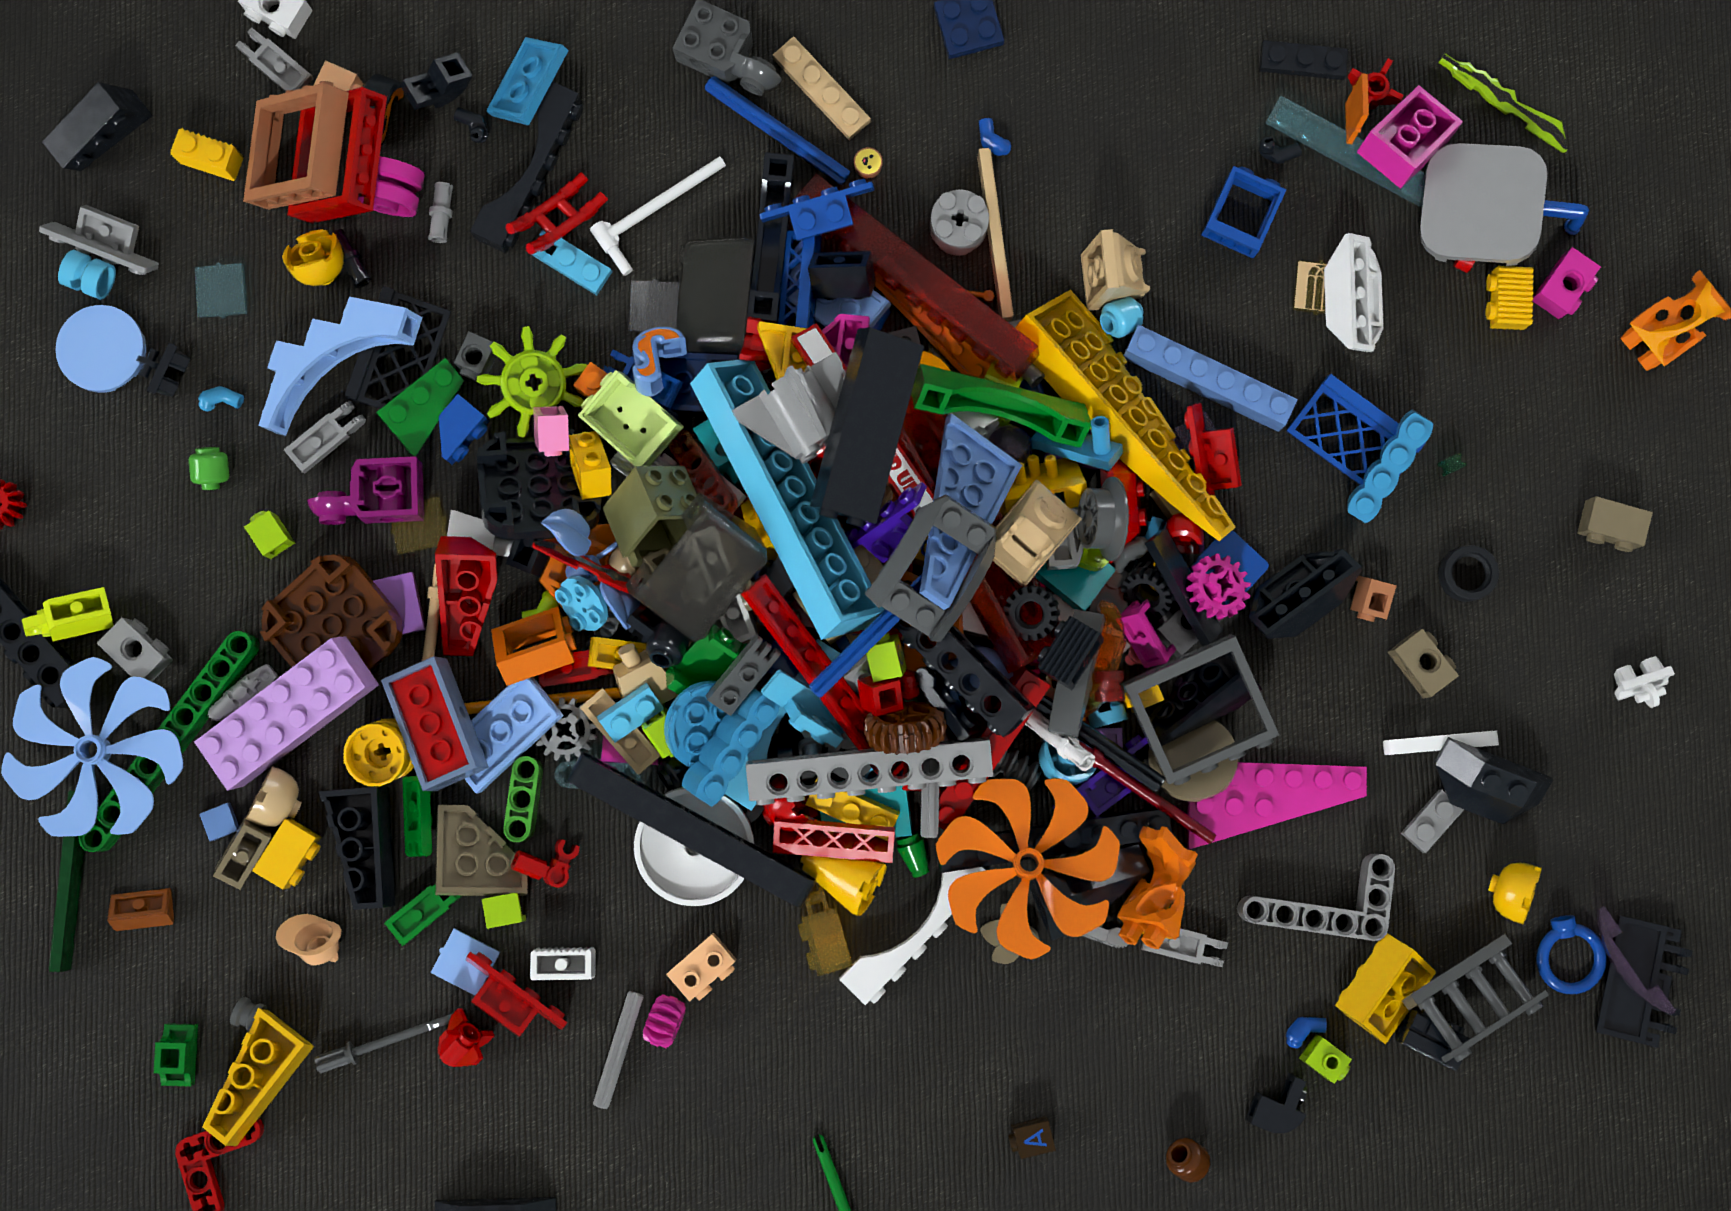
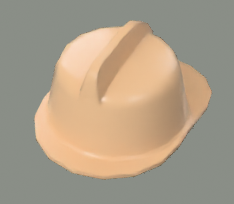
[276,914,342,965]

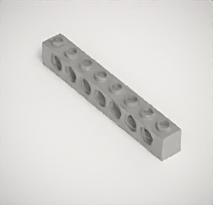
[746,737,993,805]

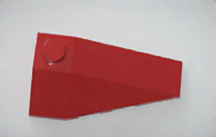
[435,536,498,656]

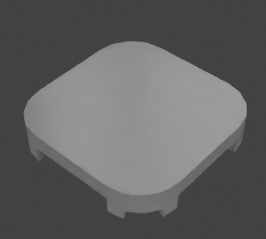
[1420,143,1547,266]

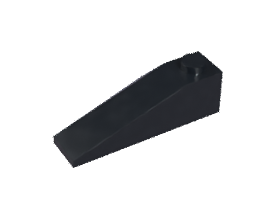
[1029,844,1150,941]

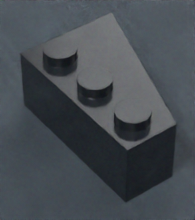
[42,82,153,171]

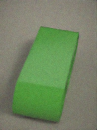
[504,756,543,842]

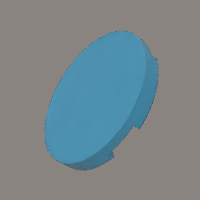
[664,681,727,768]

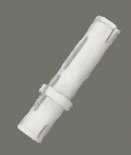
[1025,709,1095,771]

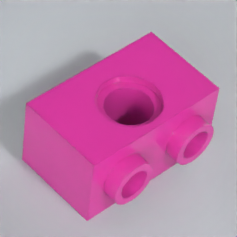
[1533,247,1601,319]

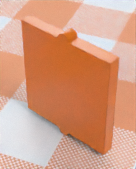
[1345,73,1369,144]

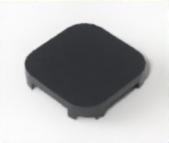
[477,428,602,540]

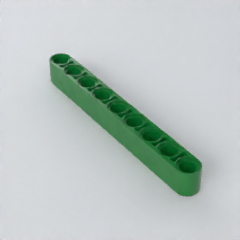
[79,631,260,852]

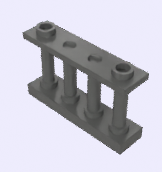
[1402,934,1549,1063]

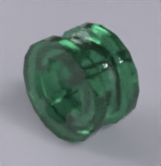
[1437,452,1467,477]

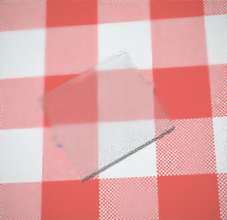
[629,279,679,332]

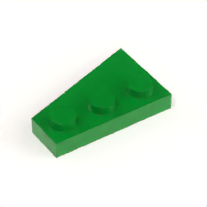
[376,358,464,456]

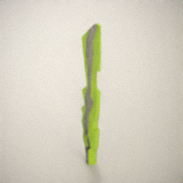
[1438,53,1568,153]

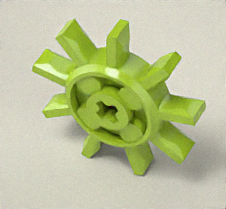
[476,326,587,437]

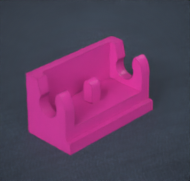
[1116,599,1176,668]

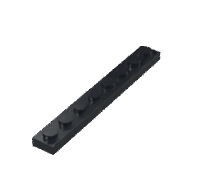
[939,807,1171,873]

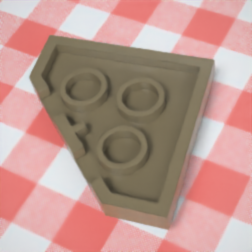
[435,805,528,896]

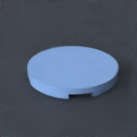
[56,305,146,393]

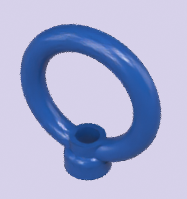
[1536,915,1607,995]

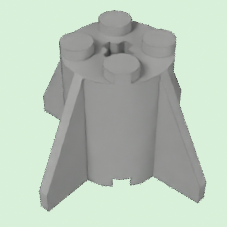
[732,352,843,464]

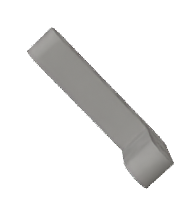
[1237,854,1395,941]

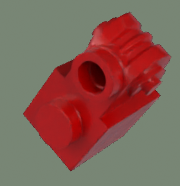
[857,669,921,717]

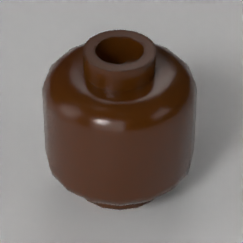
[1166,1138,1211,1183]

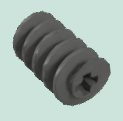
[993,748,1042,791]

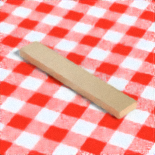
[977,148,1014,322]

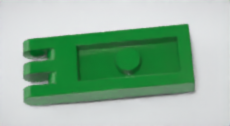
[402,776,433,857]

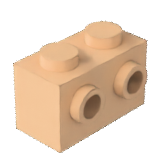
[666,933,737,1002]

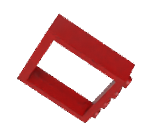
[287,87,387,223]

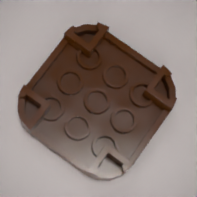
[260,554,403,672]

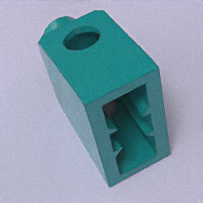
[693,419,742,488]

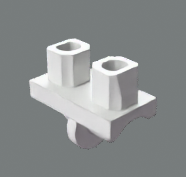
[1614,656,1675,708]

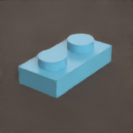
[596,683,664,743]

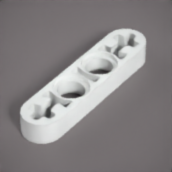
[1383,730,1499,755]

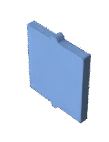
[431,928,500,995]

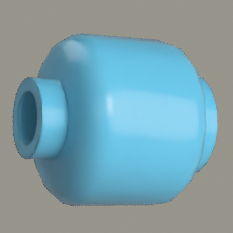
[1100,296,1144,338]

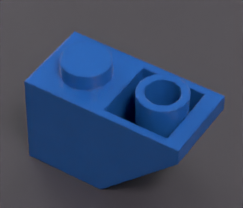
[439,394,489,465]

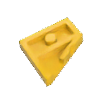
[757,321,807,380]

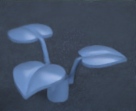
[541,509,640,630]

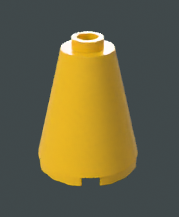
[800,855,887,916]

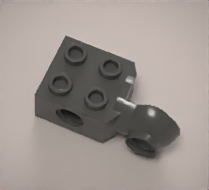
[672,0,782,96]

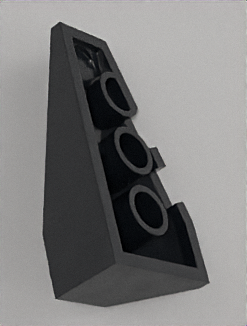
[1149,638,1262,746]

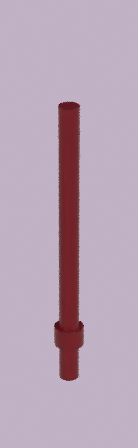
[1079,740,1216,844]

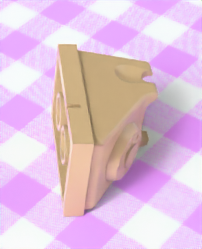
[1081,229,1150,311]
[993,480,1082,587]

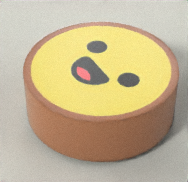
[854,147,882,178]

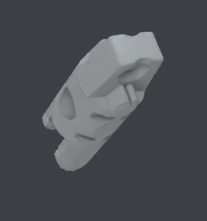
[207,664,279,722]

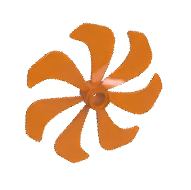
[936,779,1120,960]

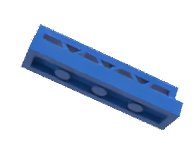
[778,231,822,328]

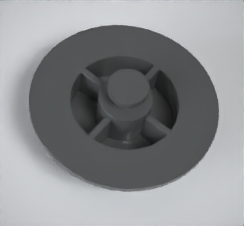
[1077,477,1129,561]

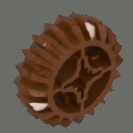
[864,700,947,755]

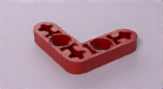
[175,1118,264,1211]

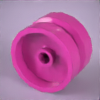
[358,156,425,217]

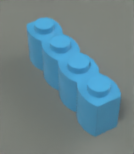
[1347,410,1433,523]
[682,688,780,807]

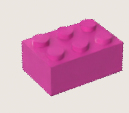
[1357,85,1463,189]

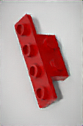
[1184,403,1242,496]
[465,952,567,1037]

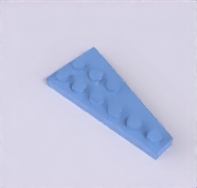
[919,413,1022,610]

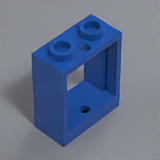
[1201,166,1287,258]

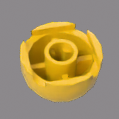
[282,229,344,286]
[1488,862,1542,924]

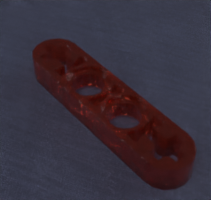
[669,430,738,517]

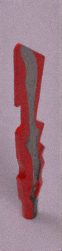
[532,538,682,615]

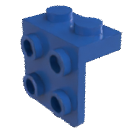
[1189,530,1269,605]

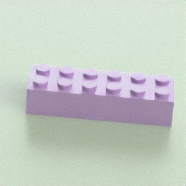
[194,636,379,791]

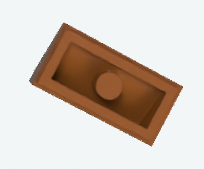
[107,888,174,931]

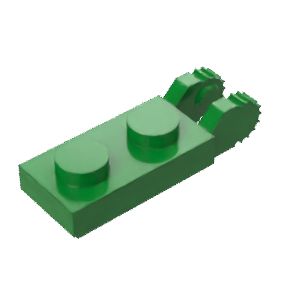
[384,884,463,946]

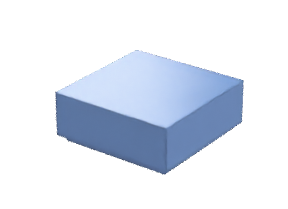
[200,803,239,841]

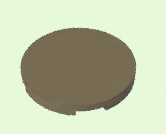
[1148,720,1238,802]

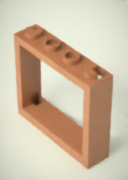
[243,81,349,210]

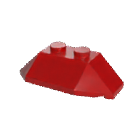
[1100,459,1147,564]

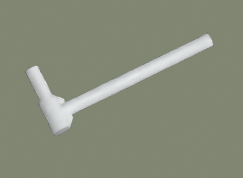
[590,156,726,276]

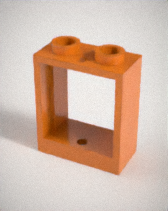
[491,606,577,686]

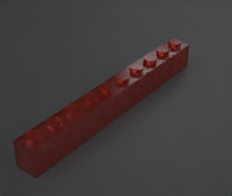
[795,173,1039,382]

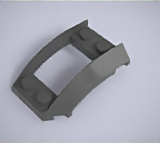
[865,494,997,642]

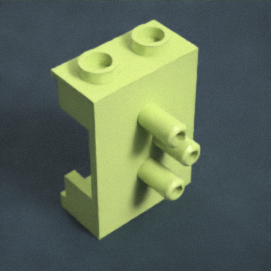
[578,370,684,466]

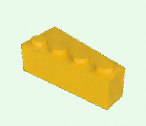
[202,1008,314,1146]

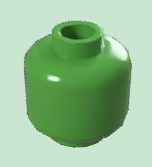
[188,447,230,490]

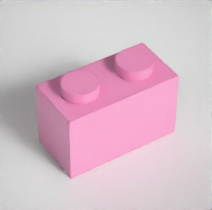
[533,406,569,456]

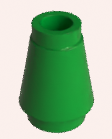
[896,831,930,878]

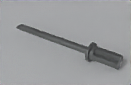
[314,1013,453,1074]

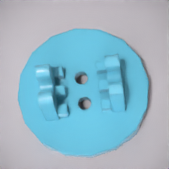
[555,576,608,631]

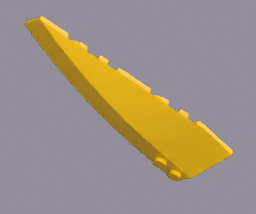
[1007,289,1236,541]

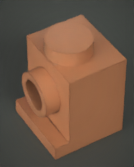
[1350,576,1396,622]

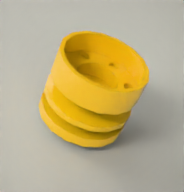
[343,718,414,786]

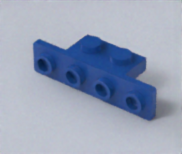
[759,179,875,241]

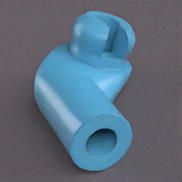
[198,386,244,412]

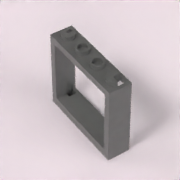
[1121,634,1279,786]

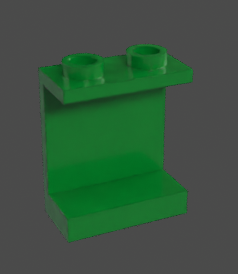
[666,622,748,695]

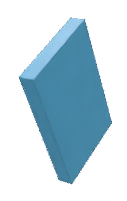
[486,37,569,126]

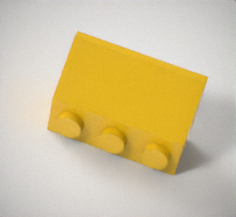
[1335,933,1436,1045]

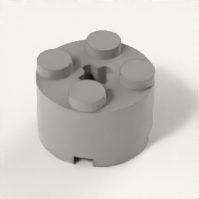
[930,190,989,256]

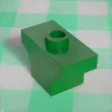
[154,1023,198,1086]

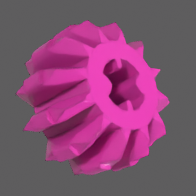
[643,994,686,1048]

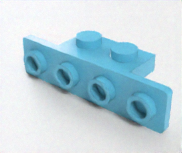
[761,669,845,748]

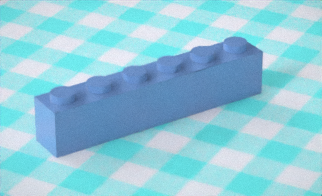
[1123,325,1298,432]

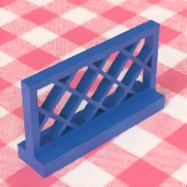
[1286,374,1425,485]

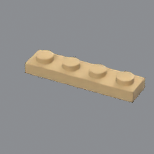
[773,36,871,141]

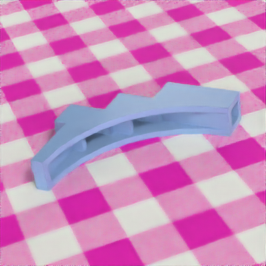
[258,297,423,436]

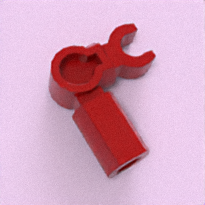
[511,839,579,888]

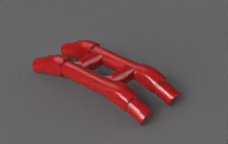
[506,172,608,255]

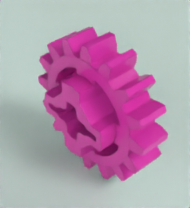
[1186,554,1251,620]

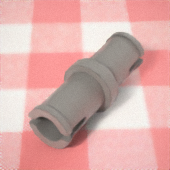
[428,182,453,243]

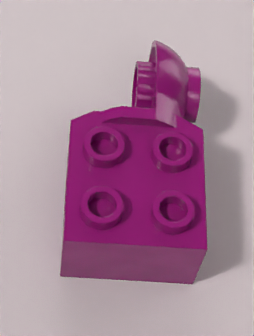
[307,456,424,525]

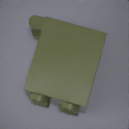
[603,466,706,567]

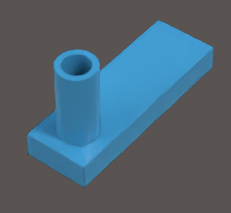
[1030,416,1123,471]

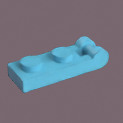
[532,229,612,296]

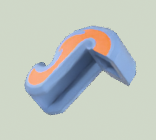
[632,326,687,396]

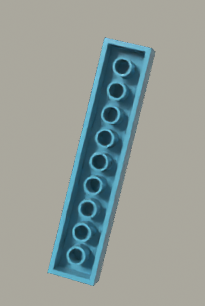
[690,359,885,640]

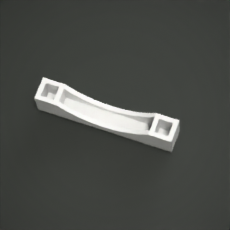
[839,867,986,1005]

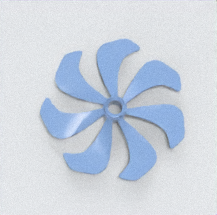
[1,657,183,837]

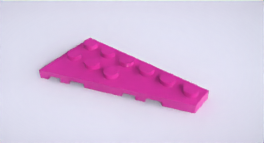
[1187,762,1367,850]

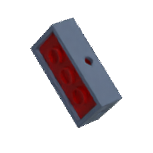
[381,656,489,791]

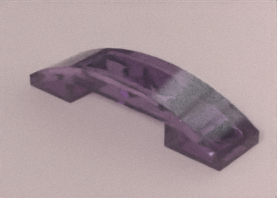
[1597,906,1676,1015]

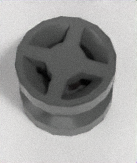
[230,996,267,1032]

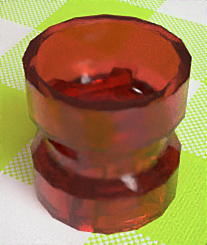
[1094,670,1125,702]

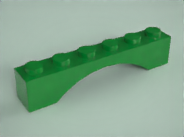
[911,364,1091,448]

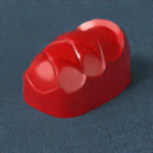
[1164,513,1204,554]

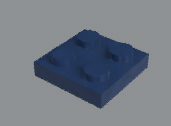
[934,0,1004,59]

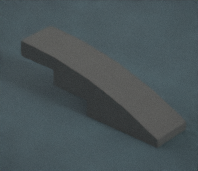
[1048,609,1105,738]

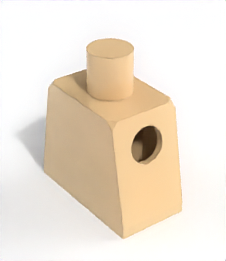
[613,643,678,704]

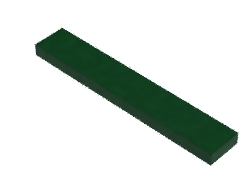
[49,790,84,972]

